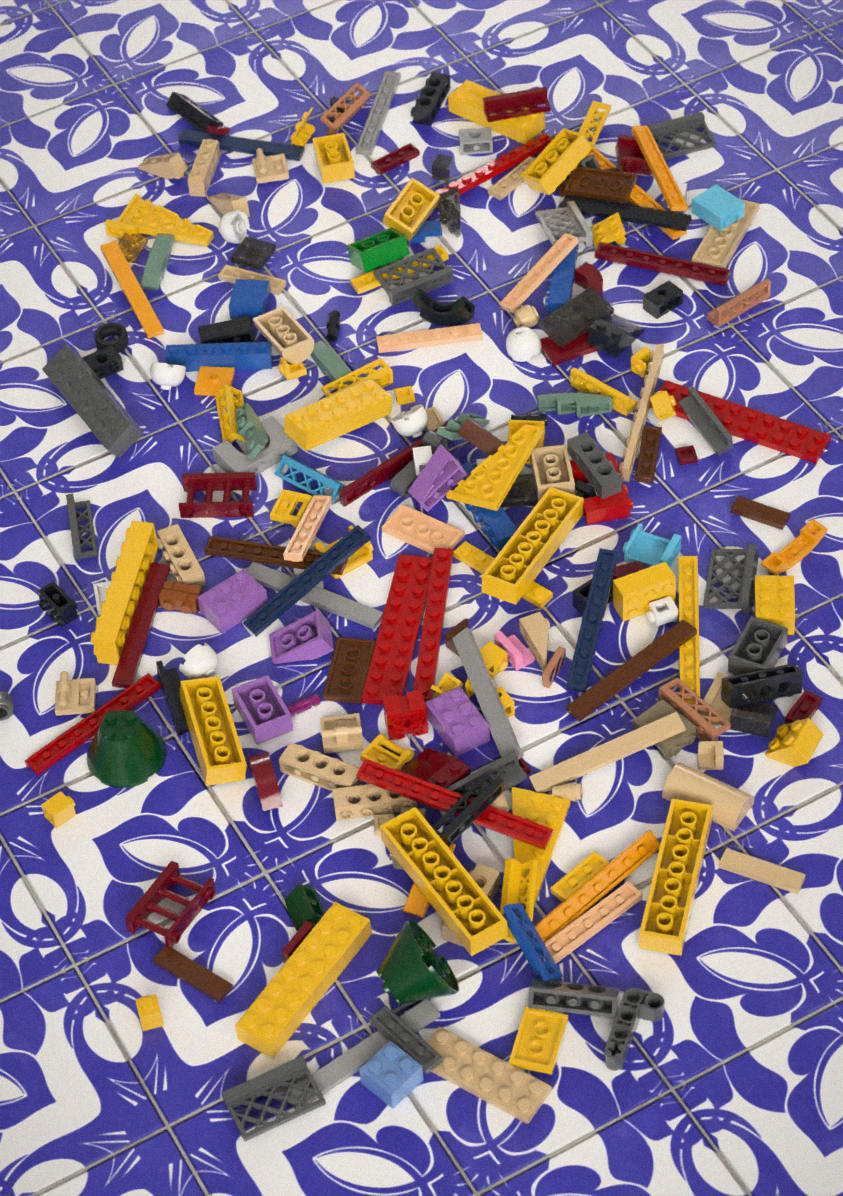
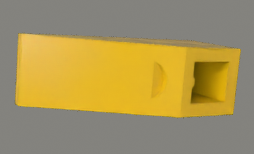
[465,641,508,698]

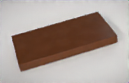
[564,166,637,203]
[323,637,376,704]

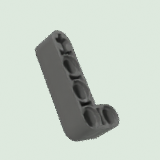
[390,430,448,498]
[605,988,664,1071]

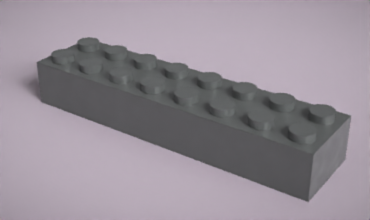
[42,344,144,458]

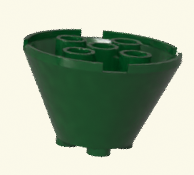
[86,711,166,788]
[376,919,460,1006]

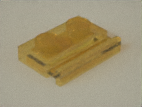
[118,232,148,263]

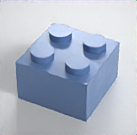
[359,1041,424,1109]

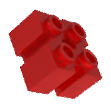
[382,690,428,741]

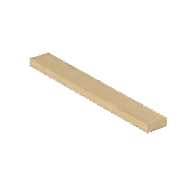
[529,712,686,793]

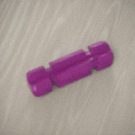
[286,694,321,717]

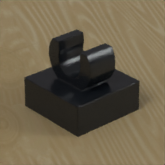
[575,480,597,499]

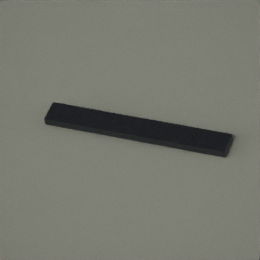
[560,195,692,231]

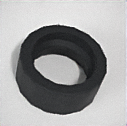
[94,323,129,353]

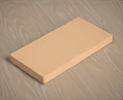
[382,504,465,555]

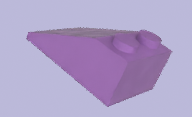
[269,610,334,664]

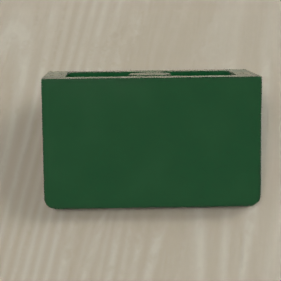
[284,884,325,931]

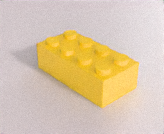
[520,128,592,195]

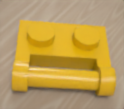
[270,489,313,528]
[360,734,414,771]

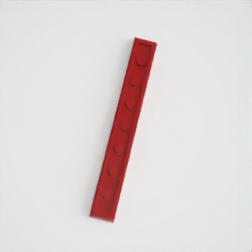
[24,673,161,776]

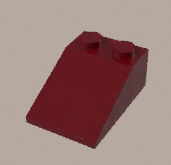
[400,748,470,793]

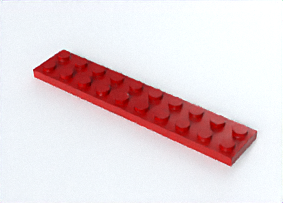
[650,380,832,464]
[362,554,433,705]

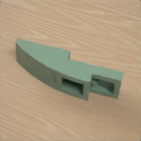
[235,402,268,460]

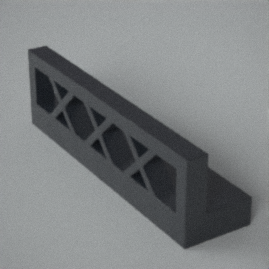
[166,91,224,133]
[156,660,189,734]
[432,774,505,847]

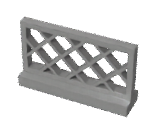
[535,201,593,247]

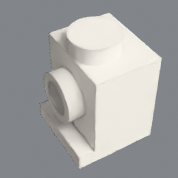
[647,596,678,626]

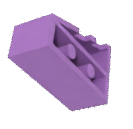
[408,444,468,512]

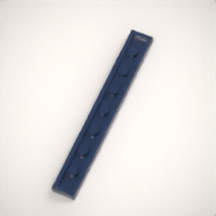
[178,129,305,161]
[243,525,371,637]
[566,548,619,693]

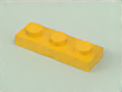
[551,851,609,902]

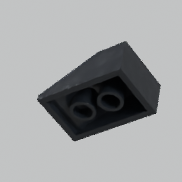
[587,315,645,358]

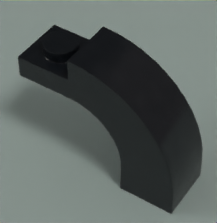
[412,288,475,326]

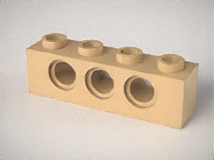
[188,139,221,197]
[157,524,206,587]
[279,742,362,791]
[332,784,417,821]
[440,863,501,947]

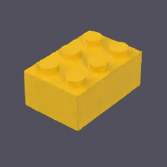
[312,133,355,184]
[382,178,440,241]
[613,562,676,622]
[754,575,795,635]

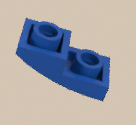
[408,220,442,243]

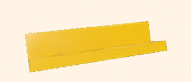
[578,101,612,148]
[321,358,393,397]
[570,367,638,416]
[215,384,245,444]
[500,858,538,944]

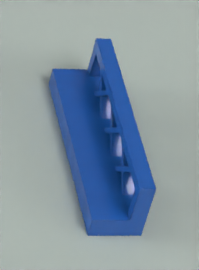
[502,903,563,982]

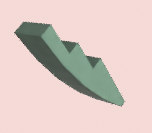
[141,234,174,291]
[311,340,353,385]
[537,393,612,417]
[436,413,490,440]

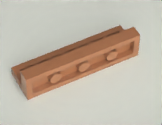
[320,82,372,136]
[707,279,771,328]
[657,678,731,741]

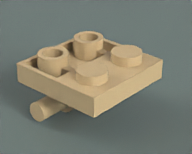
[252,148,289,184]
[55,671,96,716]
[320,713,364,754]

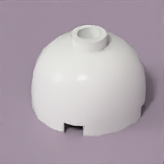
[218,210,250,244]
[506,326,541,362]
[150,362,186,390]
[391,404,428,438]
[179,643,218,680]

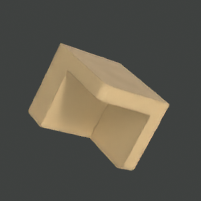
[698,741,724,770]

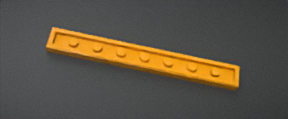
[631,126,688,211]
[100,241,164,339]
[534,830,661,943]

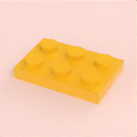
[509,1006,568,1075]

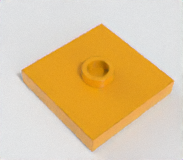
[194,366,235,396]

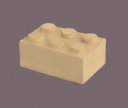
[530,444,575,502]

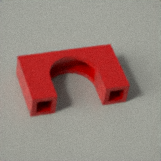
[570,453,633,525]

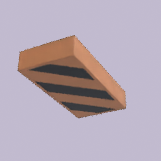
[542,646,566,688]

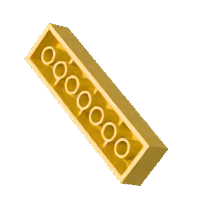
[481,487,584,605]
[91,521,159,665]
[639,799,713,956]
[380,807,508,956]
[235,902,372,1059]

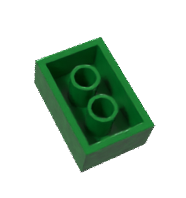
[347,228,410,273]

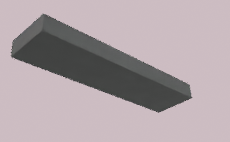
[369,1005,443,1075]

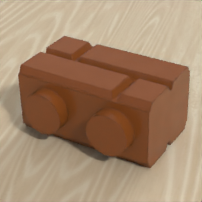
[159,581,203,614]

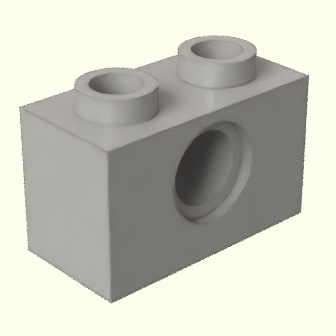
[459,128,493,155]

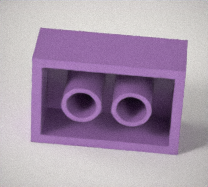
[197,569,268,634]
[231,675,293,745]
[425,686,490,757]

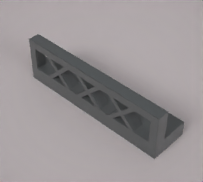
[678,386,733,456]
[66,494,98,560]
[445,751,527,799]

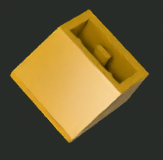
[765,718,824,767]

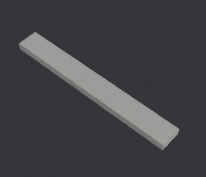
[356,71,401,156]
[246,561,383,629]
[452,627,524,766]
[284,999,440,1109]

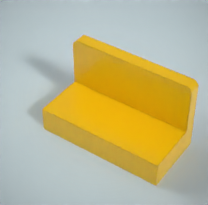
[105,219,143,242]

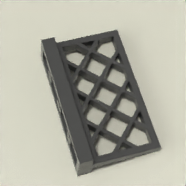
[648,112,716,160]
[374,248,453,306]
[703,544,759,613]
[222,1056,326,1142]

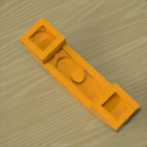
[761,519,827,575]

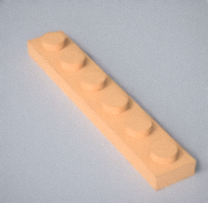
[499,233,579,313]
[376,323,483,353]
[283,495,332,562]
[544,881,643,963]

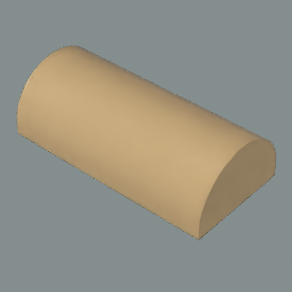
[252,306,314,364]
[662,762,754,831]

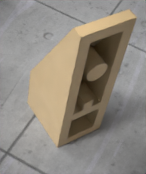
[138,152,188,180]
[210,193,250,217]
[519,612,550,671]

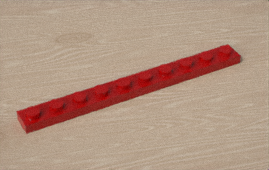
[434,133,552,209]
[413,548,454,702]
[356,758,553,850]

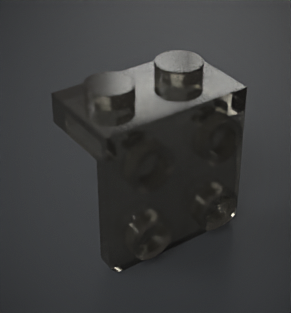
[438,188,461,238]
[730,702,778,738]

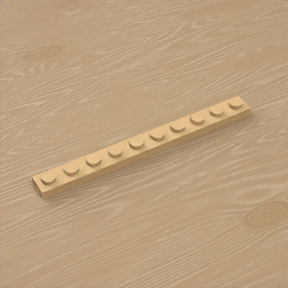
[619,344,664,482]

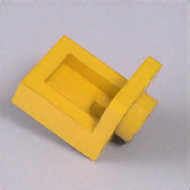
[631,346,651,378]
[278,357,307,380]
[430,672,464,697]

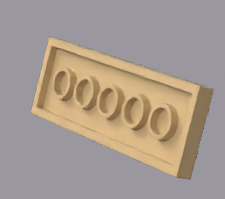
[692,199,760,269]
[427,1026,552,1124]

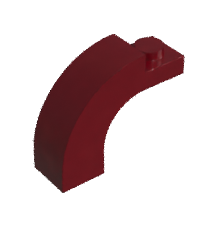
[573,262,603,316]
[247,752,283,811]

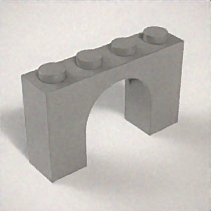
[212,416,298,475]

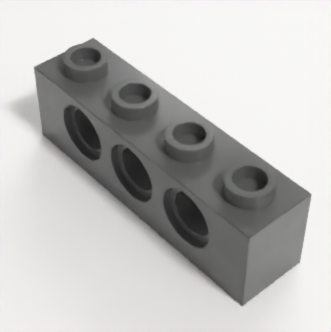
[567,432,623,499]
[528,978,620,1018]

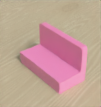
[494,631,535,671]

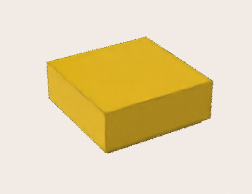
[394,386,415,405]

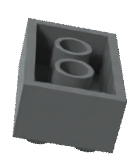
[728,616,788,675]

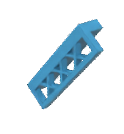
[274,455,346,505]

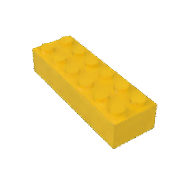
[448,80,545,144]
[284,378,393,451]
[179,676,247,786]

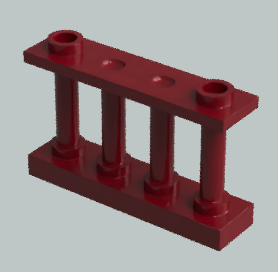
[179,472,257,518]
[125,861,216,949]

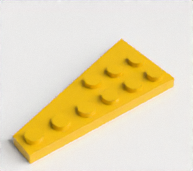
[117,194,214,247]
[446,424,543,511]
[511,787,571,902]

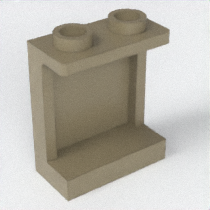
[633,699,696,760]

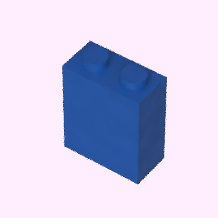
[228,279,271,320]

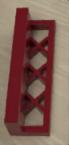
[483,86,551,123]

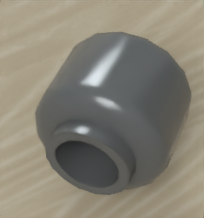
[0,691,14,721]

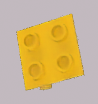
[290,107,315,147]
[590,212,626,249]

